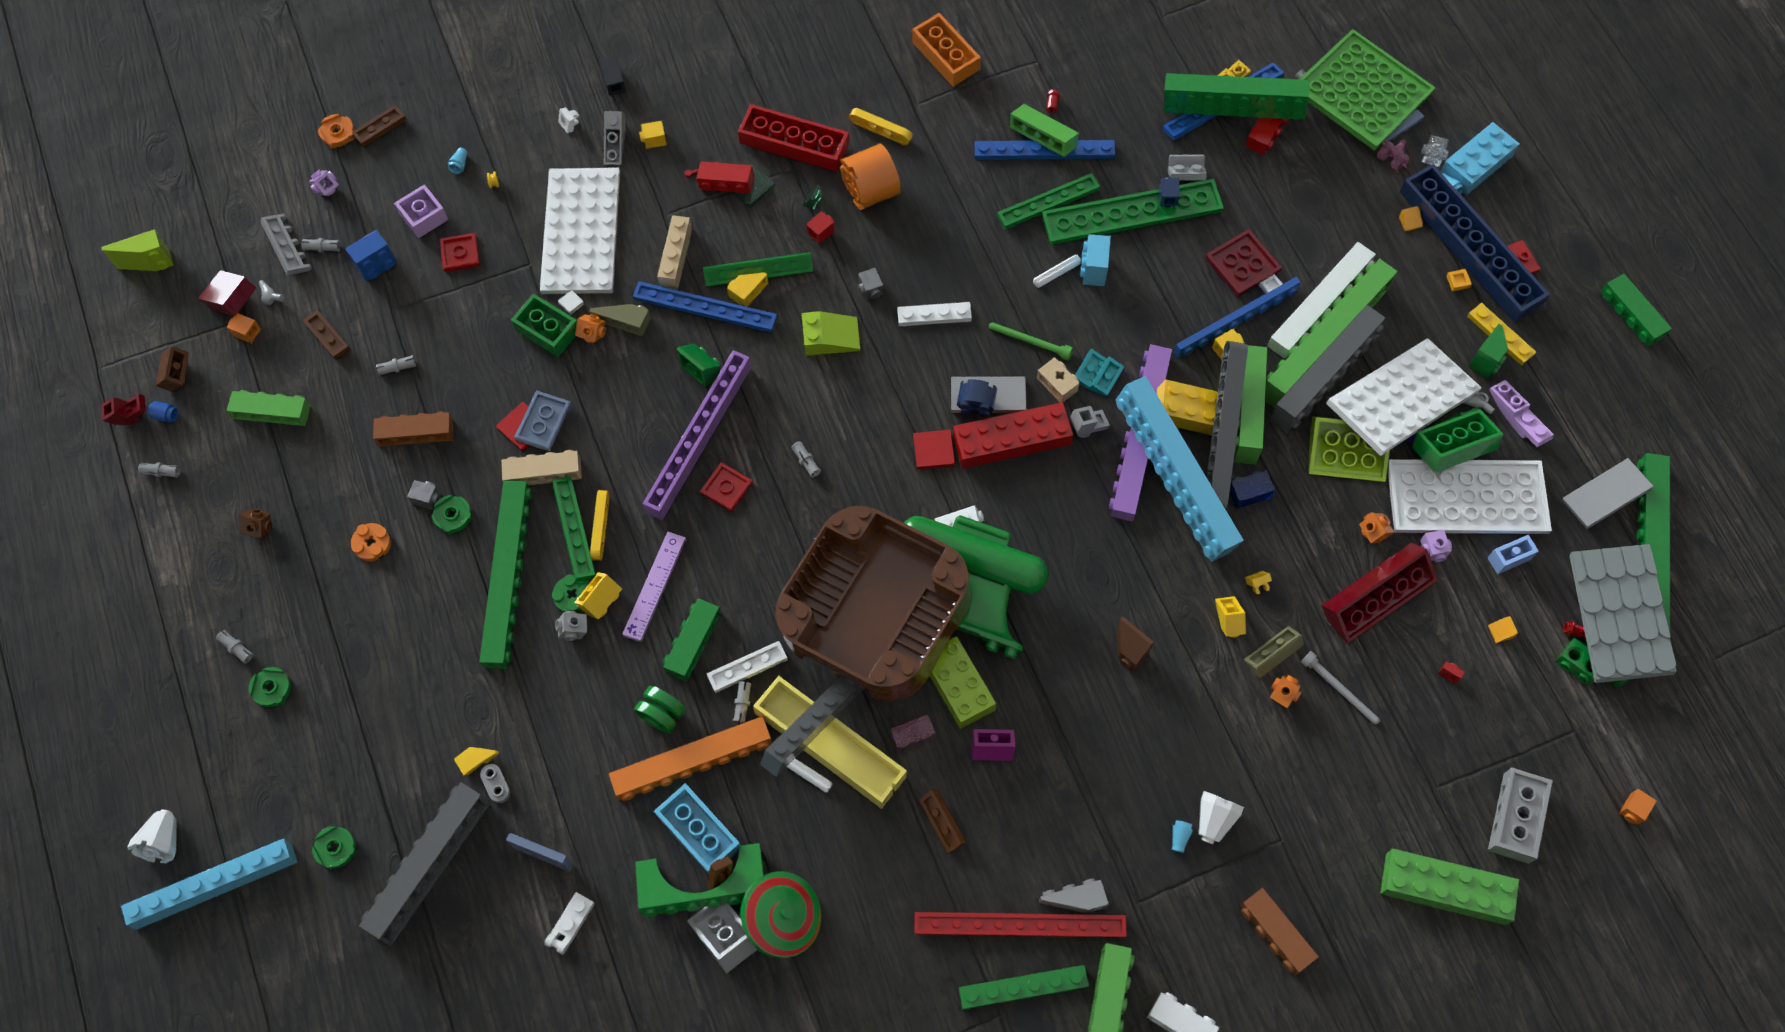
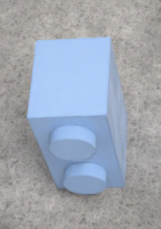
[1488,535,1539,574]

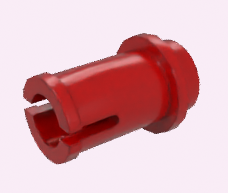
[1046,90,1061,113]
[1563,621,1586,640]

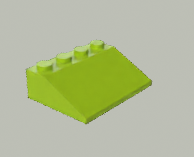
[1308,416,1390,482]

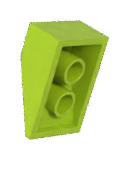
[101,229,173,271]
[802,311,860,356]

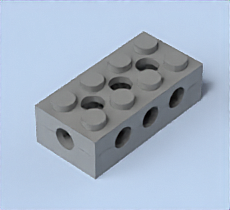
[1488,767,1553,864]

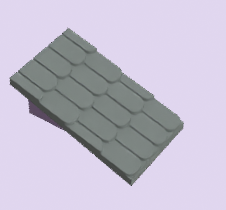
[1570,544,1676,683]

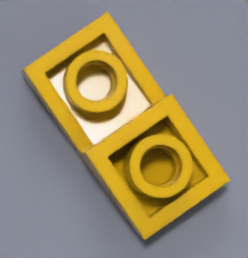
[1218,60,1251,77]

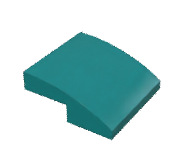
[1075,349,1124,396]

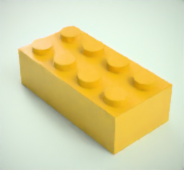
[1157,379,1218,435]

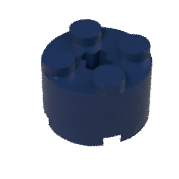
[957,379,997,417]

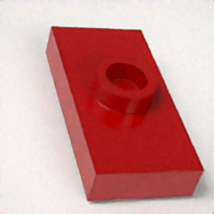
[1507,240,1541,274]

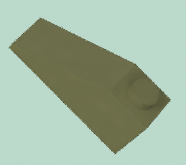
[590,304,651,336]

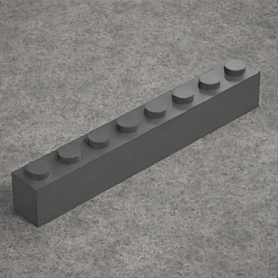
[760,676,865,777]

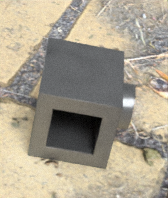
[858,268,883,300]
[407,480,440,510]

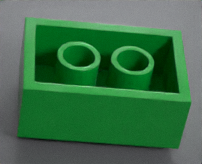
[511,293,577,357]

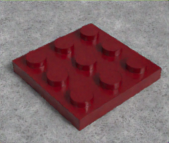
[1205,229,1282,297]

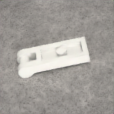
[544,892,595,955]

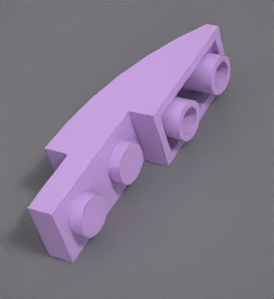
[1490,380,1554,447]

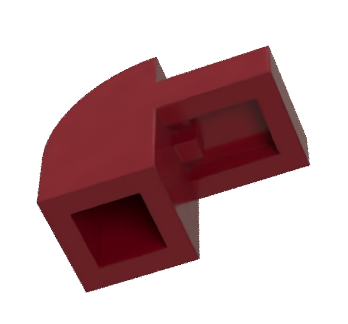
[101,394,146,425]

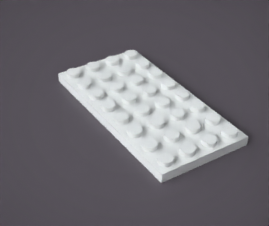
[540,168,620,294]
[1326,338,1482,456]
[1387,460,1552,534]

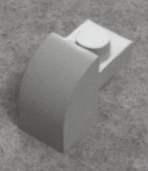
[1070,406,1110,437]

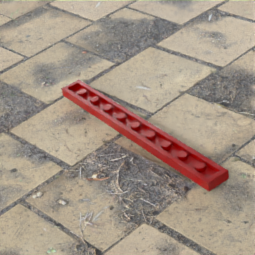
[915,912,1126,938]

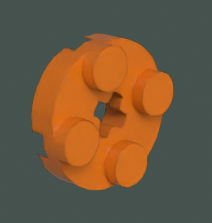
[318,114,355,149]
[351,523,391,562]

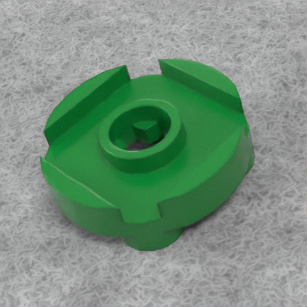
[432,495,472,534]
[552,574,589,613]
[249,667,291,707]
[312,826,356,869]

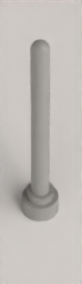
[1301,651,1380,724]

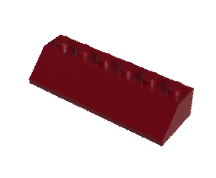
[1322,543,1438,643]

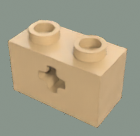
[1037,357,1079,403]

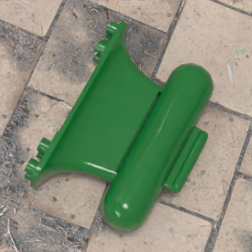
[904,515,1049,660]

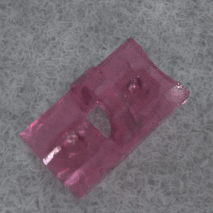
[1377,139,1410,171]

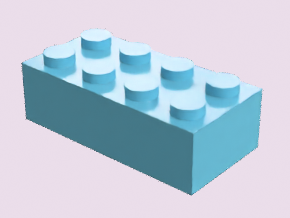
[1440,122,1519,195]
[654,783,741,874]

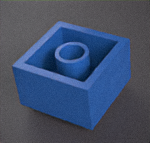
[345,230,397,282]

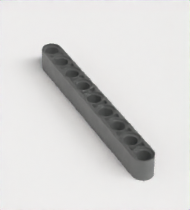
[1207,341,1248,510]

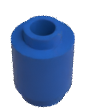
[147,401,178,423]

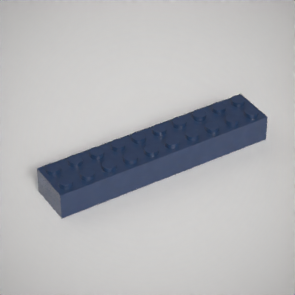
[1400,164,1550,323]

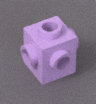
[309,170,339,196]
[1420,530,1452,562]

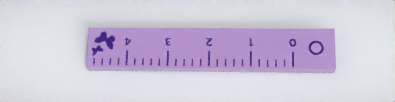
[622,532,686,642]

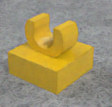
[1245,571,1272,594]

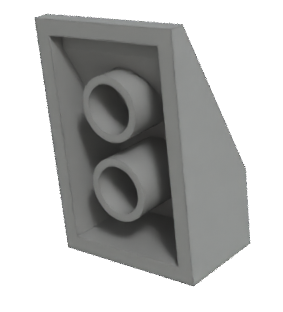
[687,904,757,973]

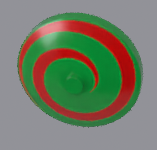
[741,871,821,958]

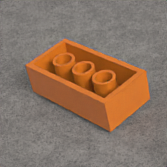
[912,13,981,87]

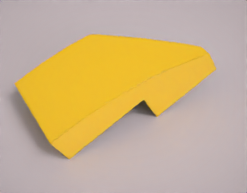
[454,747,499,776]

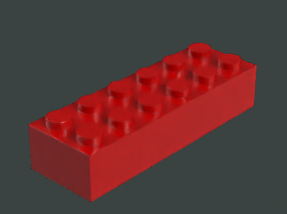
[738,104,850,172]
[953,402,1073,469]

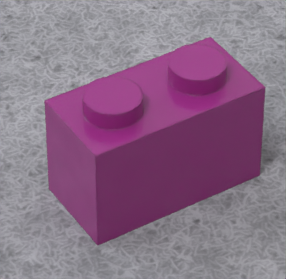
[971,729,1015,761]

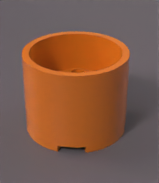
[840,144,901,210]

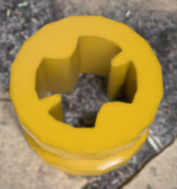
[487,171,499,189]

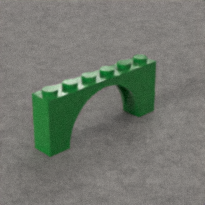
[635,843,764,918]

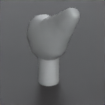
[259,280,284,306]
[1462,392,1495,415]

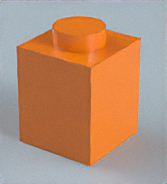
[227,313,261,344]
[1619,789,1657,825]

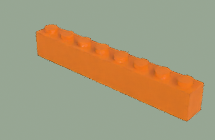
[608,716,772,801]

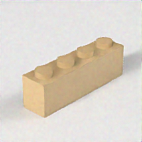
[657,215,692,290]
[501,450,582,485]

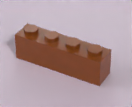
[373,411,453,447]
[1240,888,1318,975]

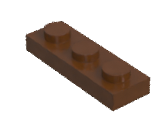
[352,105,407,147]
[303,310,351,360]
[919,788,966,854]

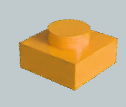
[1446,269,1472,291]

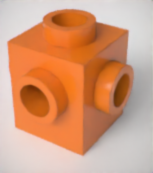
[575,314,606,343]
[1359,512,1395,543]
[1270,675,1302,708]

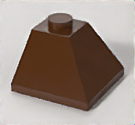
[1116,616,1154,671]

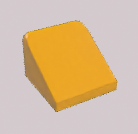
[1399,206,1423,232]
[1488,616,1518,643]

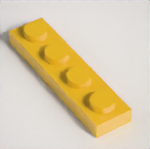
[1467,303,1536,366]

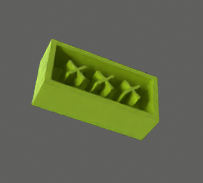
[930,636,996,729]

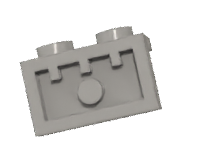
[1168,155,1207,180]

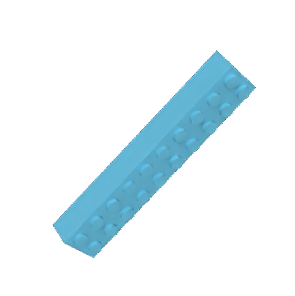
[1116,376,1244,562]

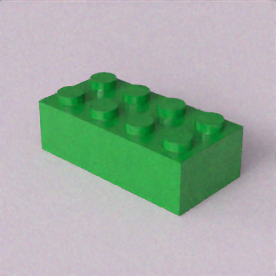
[1412,409,1503,473]

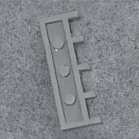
[261,214,312,275]

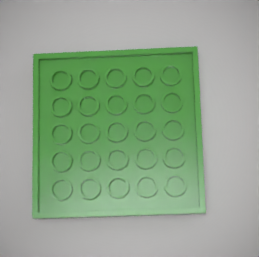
[1300,29,1435,151]

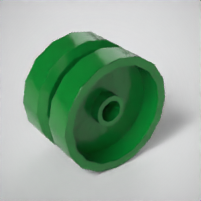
[633,686,686,734]

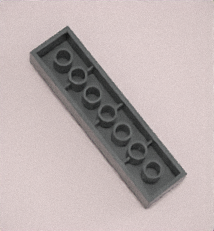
[1270,305,1385,434]
[359,782,490,946]

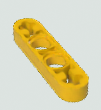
[849,108,913,145]
[590,490,609,561]

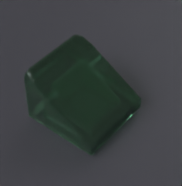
[803,185,821,209]

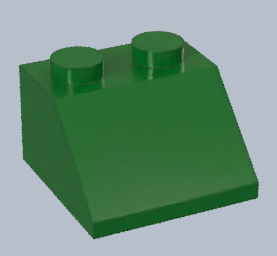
[1468,324,1508,379]
[676,344,721,388]

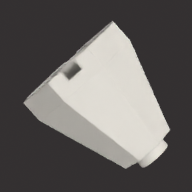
[1199,791,1244,844]
[127,810,177,863]

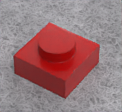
[1438,661,1464,684]

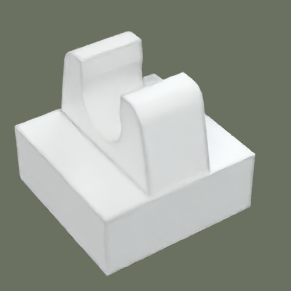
[558,107,579,133]

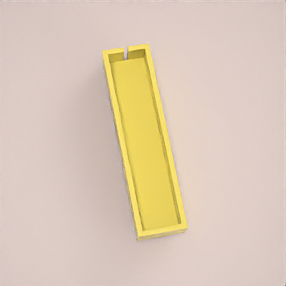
[753,676,907,809]

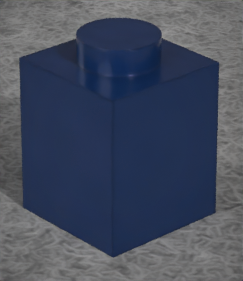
[1159,177,1180,206]

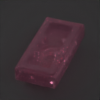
[890,715,935,749]

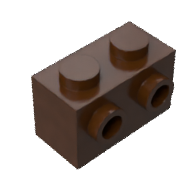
[155,346,189,392]

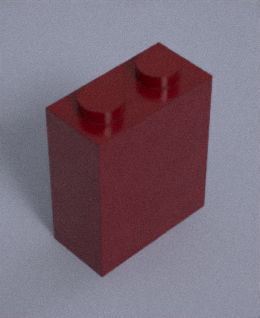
[198,271,257,316]

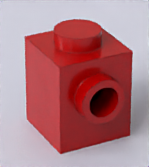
[806,211,835,244]

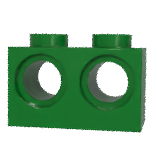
[1555,638,1595,686]

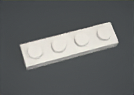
[897,302,971,326]
[707,641,788,693]

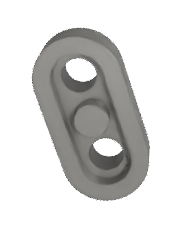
[480,764,510,803]

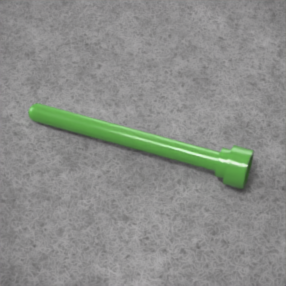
[989,322,1073,361]

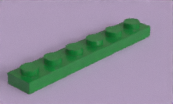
[997,173,1100,230]
[703,252,813,286]
[552,477,595,582]
[959,965,1089,1010]

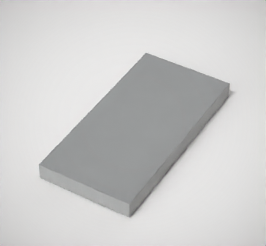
[951,377,1026,413]
[1562,458,1653,529]

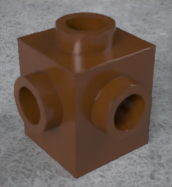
[239,509,272,538]

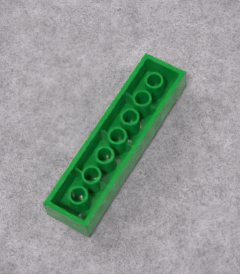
[1163,73,1310,120]

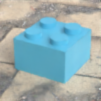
[1080,234,1110,286]

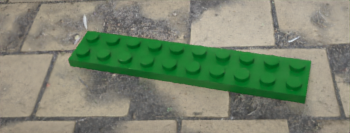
[1042,179,1224,245]

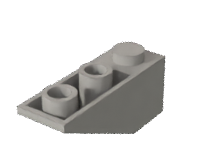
[604,111,625,165]
[1039,878,1108,914]

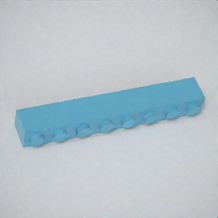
[121,838,298,930]

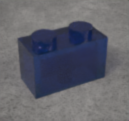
[1229,470,1275,509]

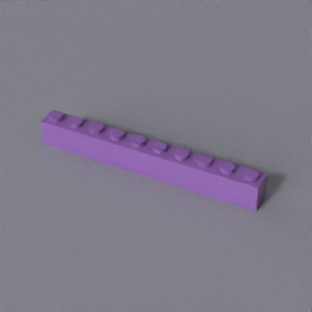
[1108,344,1172,522]
[643,350,751,520]

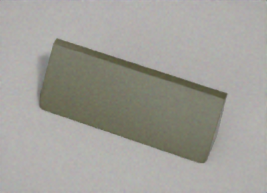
[1244,626,1304,678]

